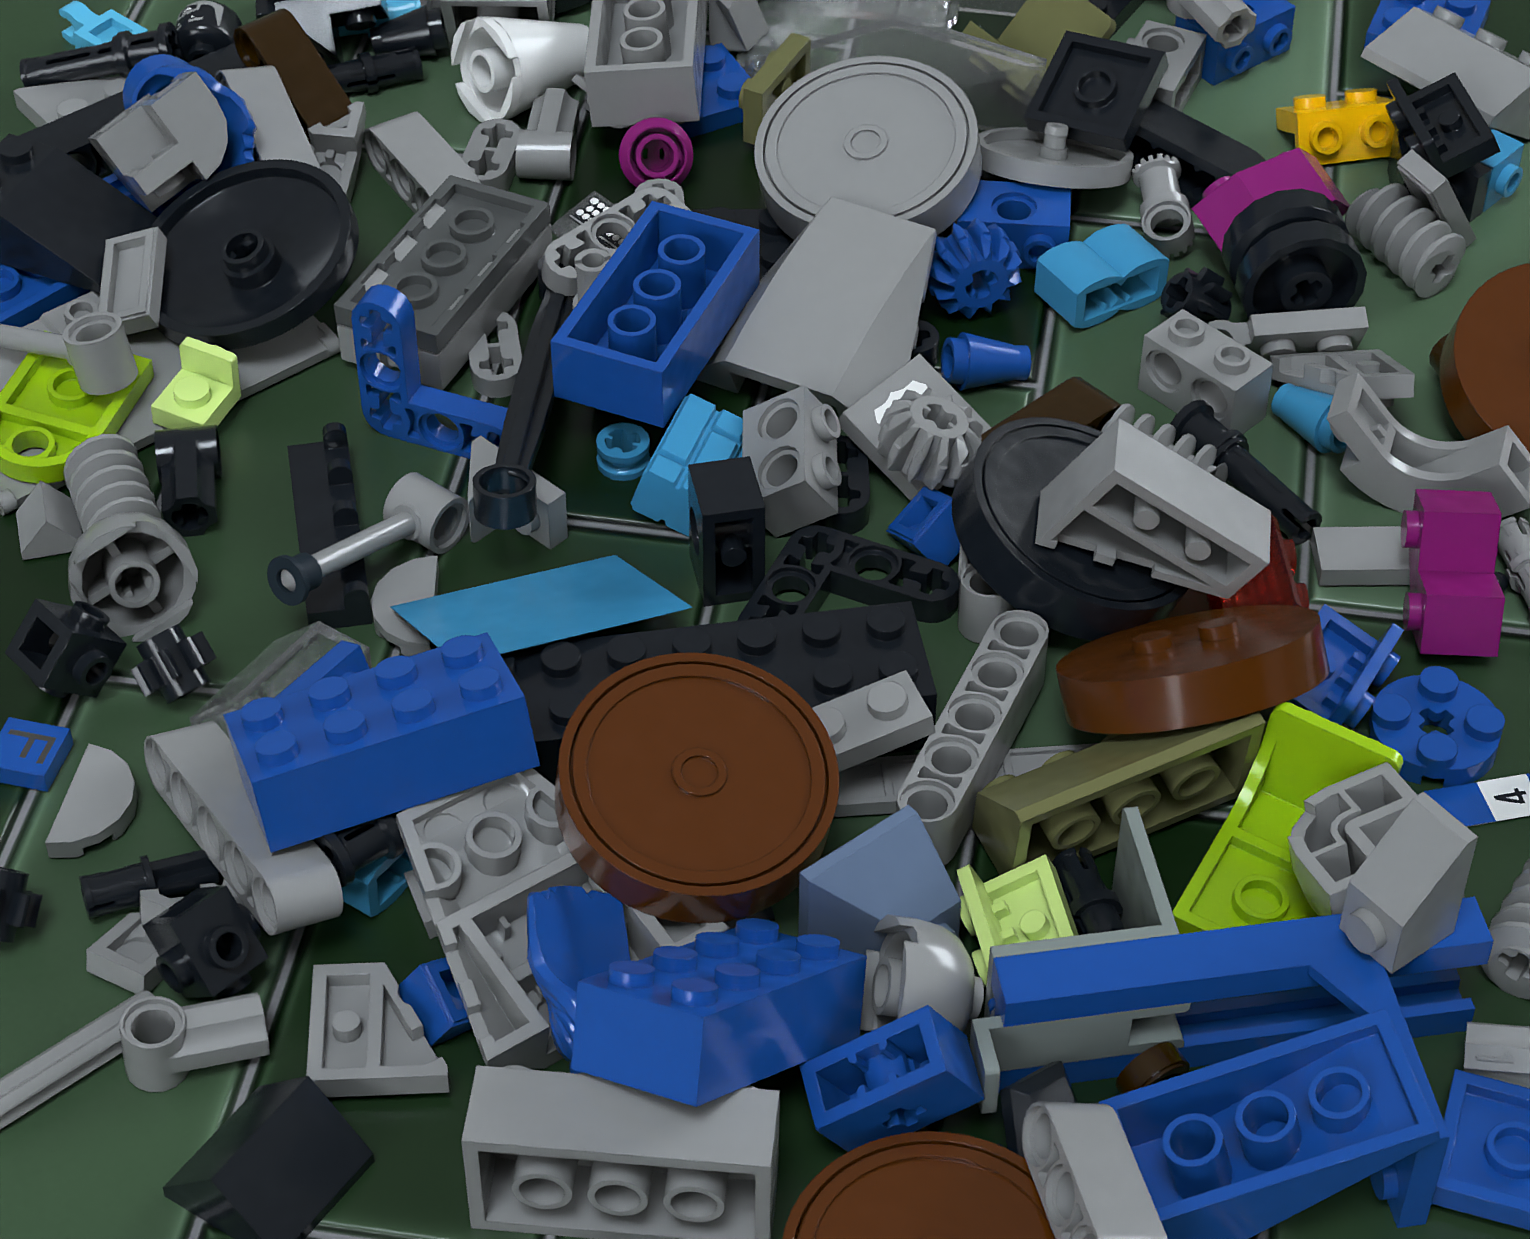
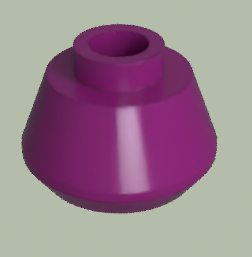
[619,117,693,187]

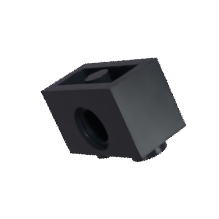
[688,456,765,607]

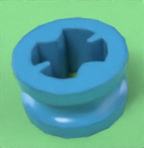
[596,423,650,481]

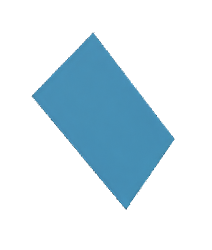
[390,555,693,654]

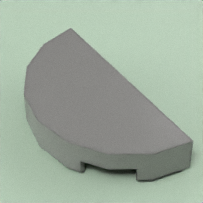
[371,555,439,656]
[45,743,138,858]

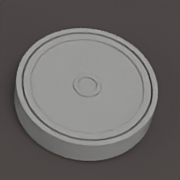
[754,56,982,240]

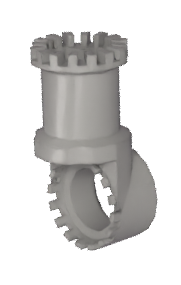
[1132,153,1195,258]

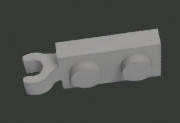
[1208,306,1369,361]

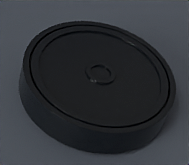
[952,417,1189,641]

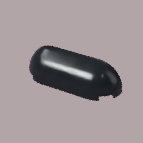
[1129,98,1266,208]

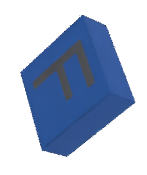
[0,717,74,792]

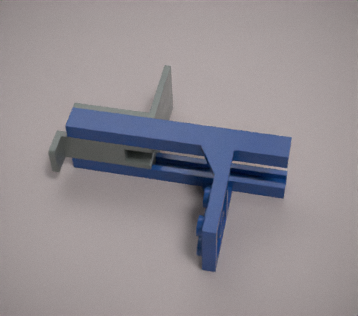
[969,806,1494,1228]

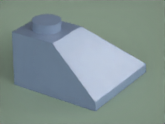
[798,804,961,955]

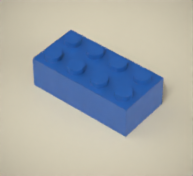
[550,201,760,428]
[223,632,540,853]
[571,918,867,1107]

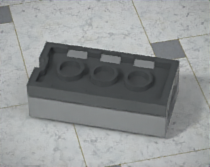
[334,175,552,390]

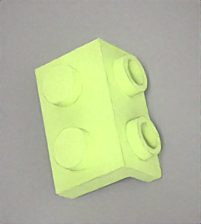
[957,854,1079,987]

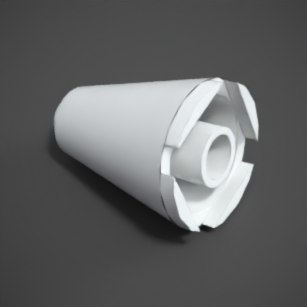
[451,16,589,122]

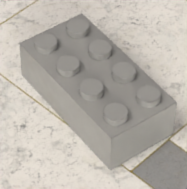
[584,0,708,128]
[461,1065,780,1239]

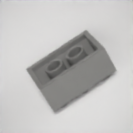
[1360,5,1530,140]

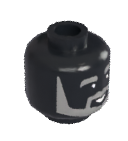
[175,1,242,63]

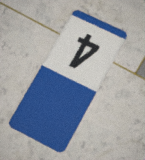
[1424,773,1530,827]

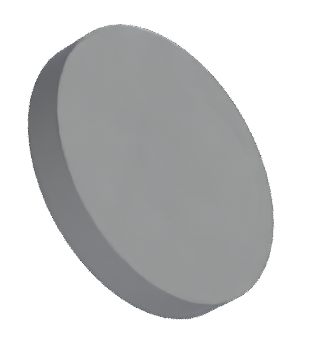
[979,122,1134,189]

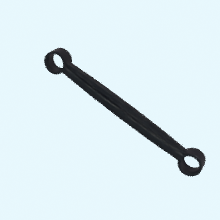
[472,256,575,530]

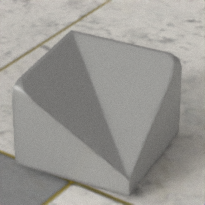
[709,0,769,52]

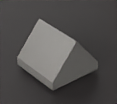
[16,480,82,560]

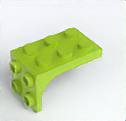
[1172,702,1403,990]

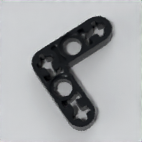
[737,525,960,623]

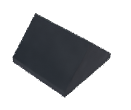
[163,1076,375,1239]

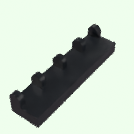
[287,422,372,632]

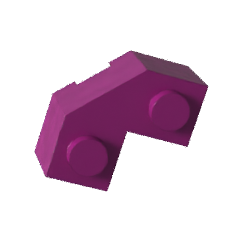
[1191,147,1349,252]
[1401,489,1505,657]

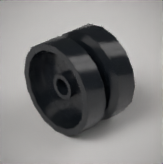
[1221,188,1367,319]

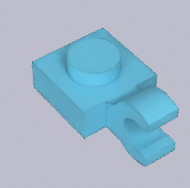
[59,0,148,49]

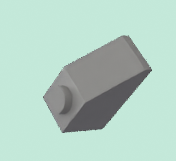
[1339,791,1478,974]

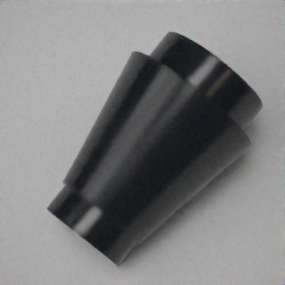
[369,5,449,57]

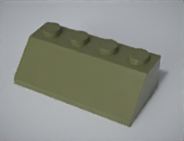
[972,712,1266,875]

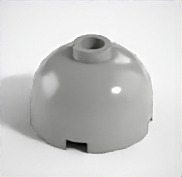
[68,512,198,642]
[860,914,984,1032]

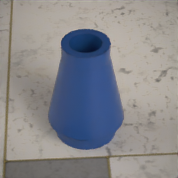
[941,332,1031,390]

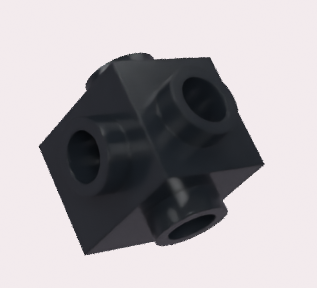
[5,598,127,698]
[142,885,269,1000]

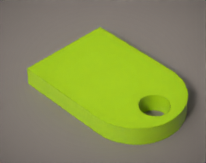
[0,330,154,483]

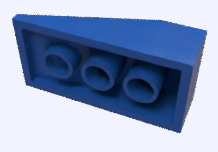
[1099,1008,1440,1239]

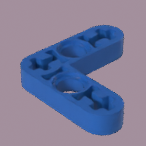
[351,284,508,459]

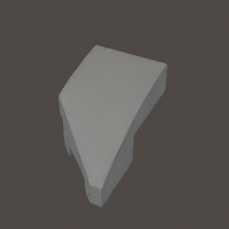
[308,101,366,203]
[86,883,219,994]

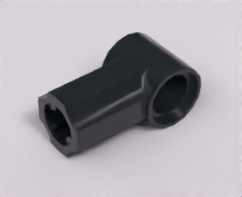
[154,425,222,537]

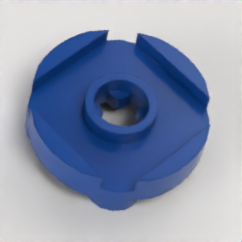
[1369,666,1505,787]

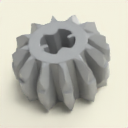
[877,387,983,490]

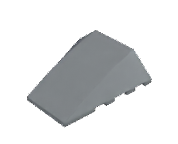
[696,197,937,417]
[396,768,730,1069]

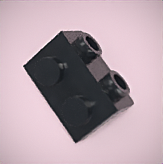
[1385,72,1501,179]

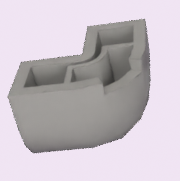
[87,71,228,212]
[1287,762,1465,916]

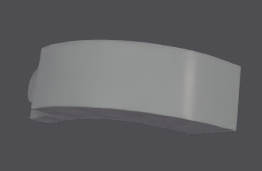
[1327,372,1530,518]

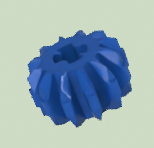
[927,217,1022,319]

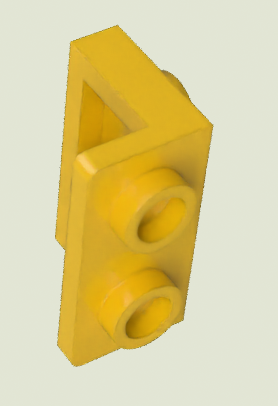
[1276,88,1395,165]

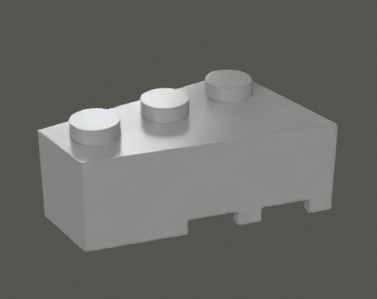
[1035,418,1271,599]

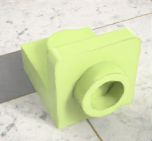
[151,337,241,429]

